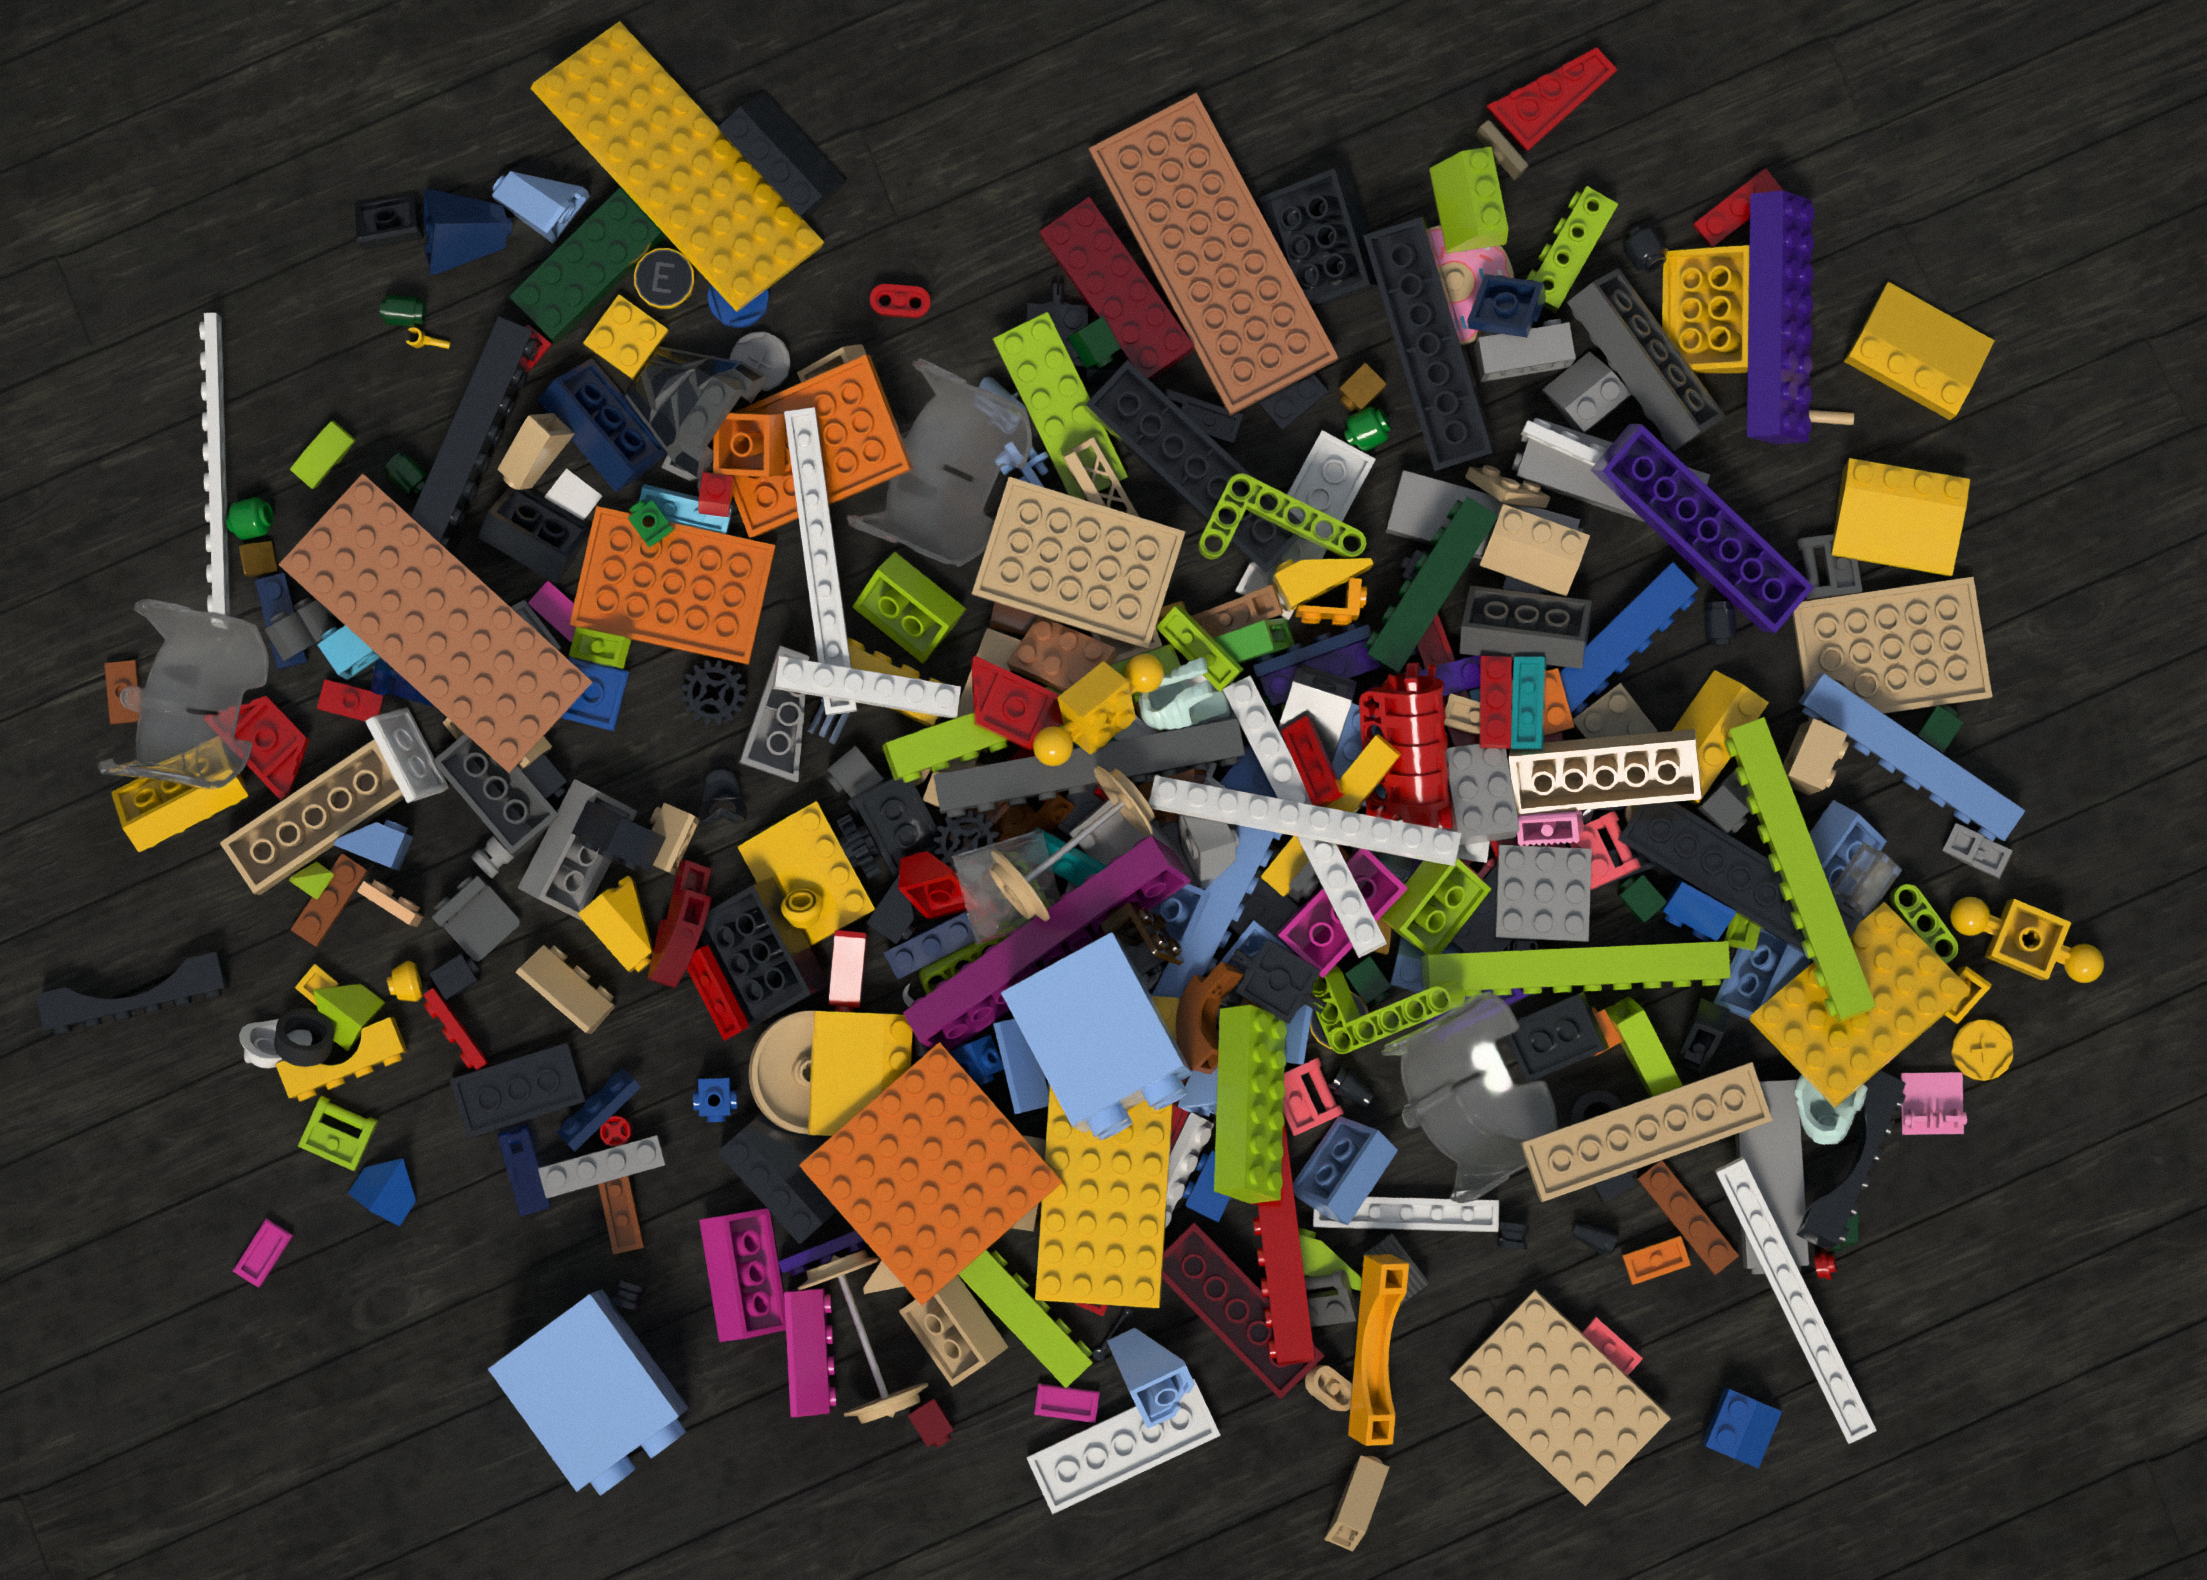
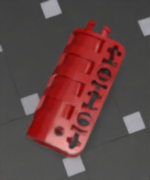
[1359,662,1453,829]

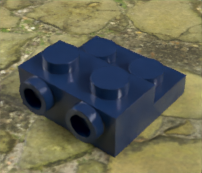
[1467,274,1546,338]

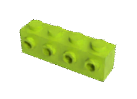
[1526,186,1618,314]

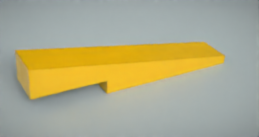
[1261,734,1401,897]

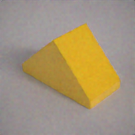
[1945,966,1992,1024]

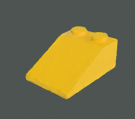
[1272,558,1374,612]

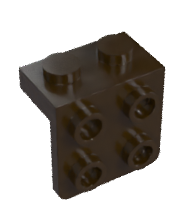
[1100,902,1184,966]

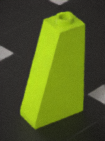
[1605,996,1683,1097]

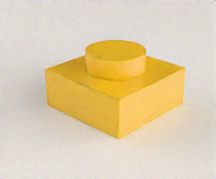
[295,964,339,1006]

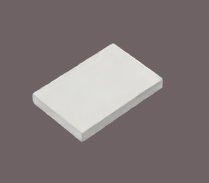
[365,707,449,803]

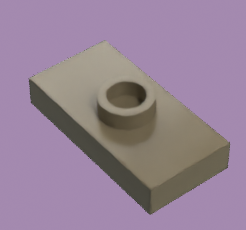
[1475,120,1528,181]

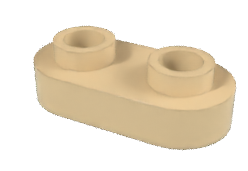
[1305,1365,1353,1411]

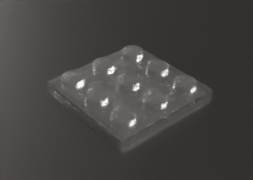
[952,829,1060,944]

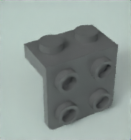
[432,876,520,962]

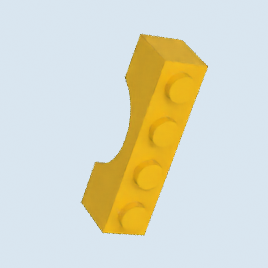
[275,1017,408,1102]

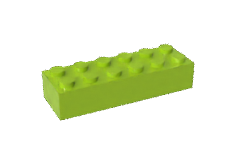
[1214,1005,1287,1204]

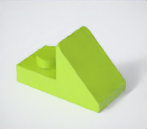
[569,627,631,669]

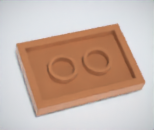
[1007,616,1118,693]

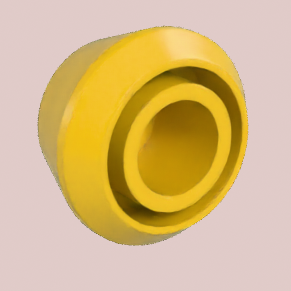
[781,889,823,929]
[387,960,423,1002]

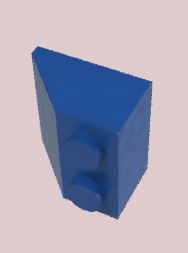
[1661,878,1737,942]
[1701,1387,1782,1468]

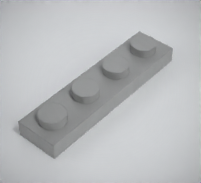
[538,1135,666,1198]

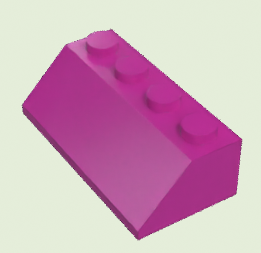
[1276,848,1408,978]
[699,1208,786,1342]
[784,1288,837,1417]

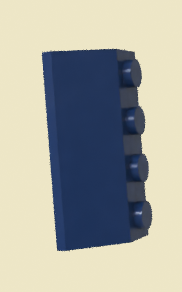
[538,358,668,492]

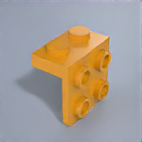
[1295,578,1367,626]

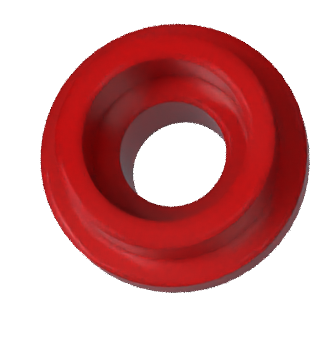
[1814,1249,1837,1280]

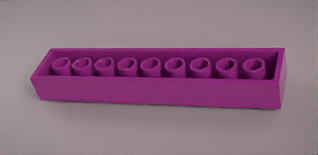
[903,835,1192,1053]

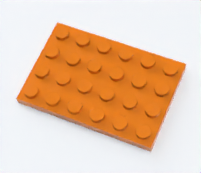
[712,355,914,538]
[569,506,776,665]

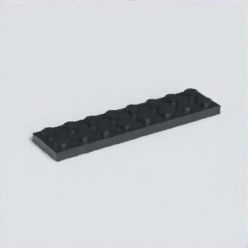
[1618,802,1863,960]

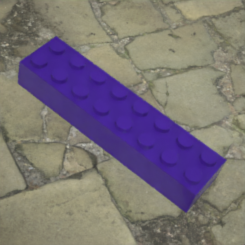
[1747,191,1814,444]
[1590,424,1814,633]

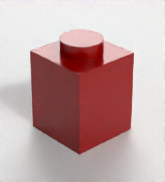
[698,472,733,517]

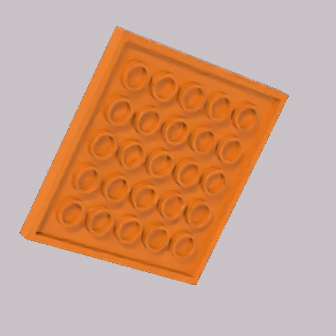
[799,1042,1063,1306]

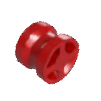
[600,1116,632,1147]

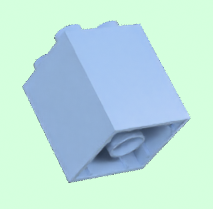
[1001,932,1193,1141]
[488,1289,689,1496]

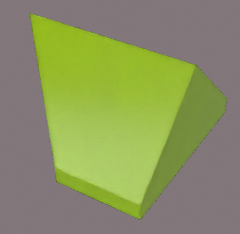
[313,984,386,1052]

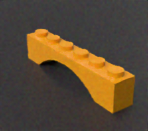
[1348,1254,1409,1446]

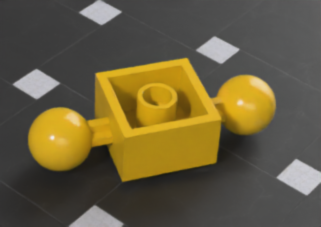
[1033,654,1164,766]
[1950,897,2104,983]

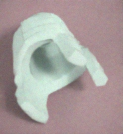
[1139,657,1230,732]
[1794,1074,1868,1145]

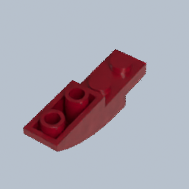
[647,860,712,988]

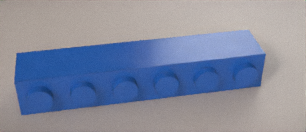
[1559,563,1699,717]

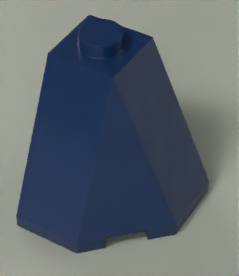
[422,189,512,275]

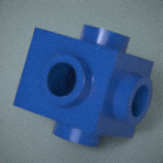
[950,1035,1004,1086]
[693,1078,738,1122]

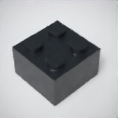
[572,800,666,871]

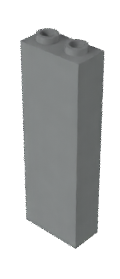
[1511,418,1710,522]
[1385,470,1583,559]
[1735,1080,1809,1274]

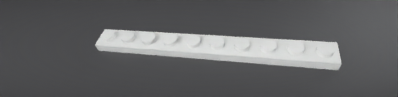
[199,313,230,620]
[784,407,857,716]
[1223,676,1387,958]
[1149,775,1461,866]
[1715,1157,1877,1444]

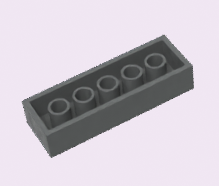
[1567,268,1725,451]

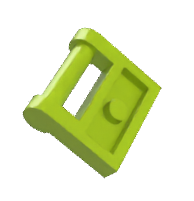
[298,1096,378,1171]

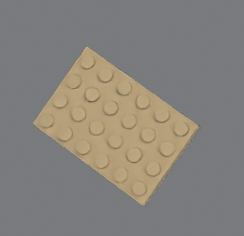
[972,477,1185,650]
[1792,577,1992,723]
[1450,1289,1671,1506]

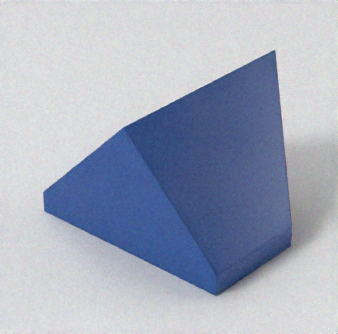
[348,1158,417,1226]

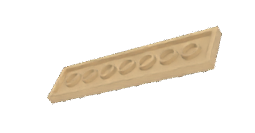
[1520,1062,1773,1202]

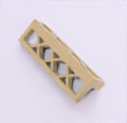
[1061,437,1139,517]

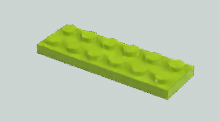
[993,312,1128,499]

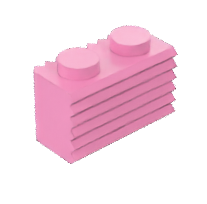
[1517,810,1584,847]

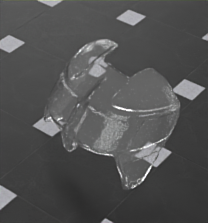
[846,358,1032,567]
[97,599,269,790]
[1382,991,1558,1203]

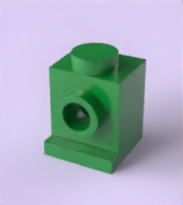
[628,499,674,548]

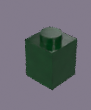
[1067,317,1121,368]
[1915,705,1963,754]
[1617,875,1668,924]
[1343,956,1391,1006]

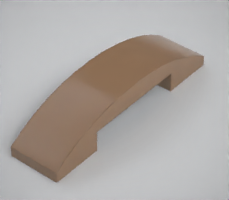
[1167,584,1283,654]

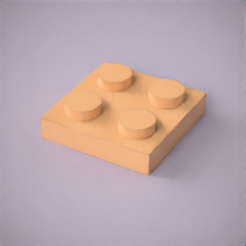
[357,880,424,927]

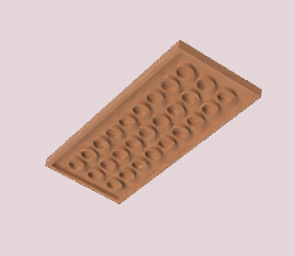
[1089,93,1338,416]
[278,474,593,773]

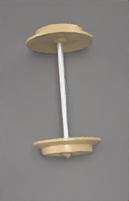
[989,766,1155,922]
[798,1250,928,1424]

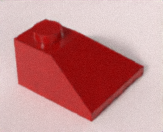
[898,851,982,920]

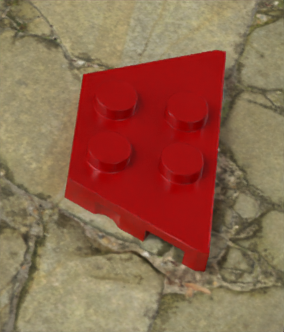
[971,655,1063,750]
[204,696,310,801]

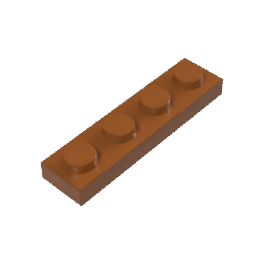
[1637,1160,1739,1275]

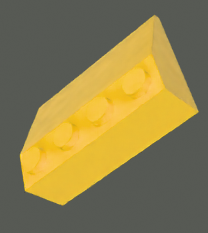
[1662,245,1750,373]
[1844,282,1995,420]
[1831,458,1970,576]
[738,801,876,947]
[808,1011,913,1136]

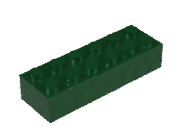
[509,187,666,345]
[1364,496,1498,675]

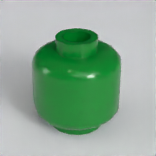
[1344,406,1391,451]
[226,497,274,540]

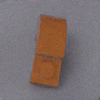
[1176,962,1244,1075]

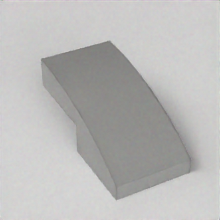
[1943,823,2013,880]

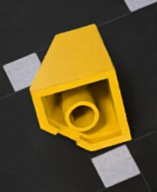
[578,876,654,973]

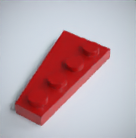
[1486,48,1617,152]

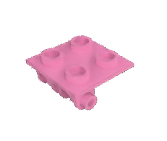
[1901,1072,1967,1135]

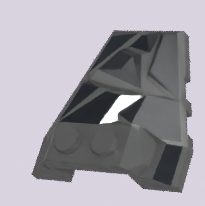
[625,346,768,480]

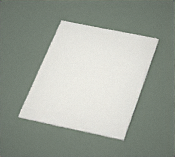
[545,468,602,520]

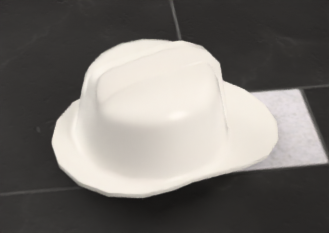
[239,1019,312,1068]

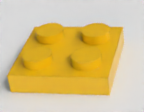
[583,295,669,380]

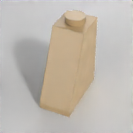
[498,413,575,490]
[1324,1455,1389,1551]

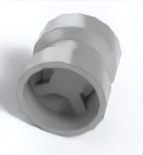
[471,835,515,878]

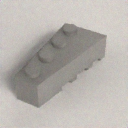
[738,646,809,783]

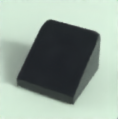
[1086,351,1118,387]

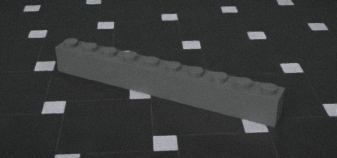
[934,718,1245,818]

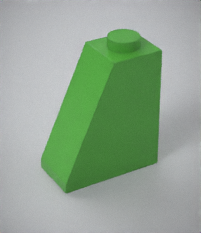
[1213,618,1295,665]

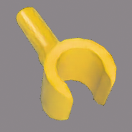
[406,327,451,349]

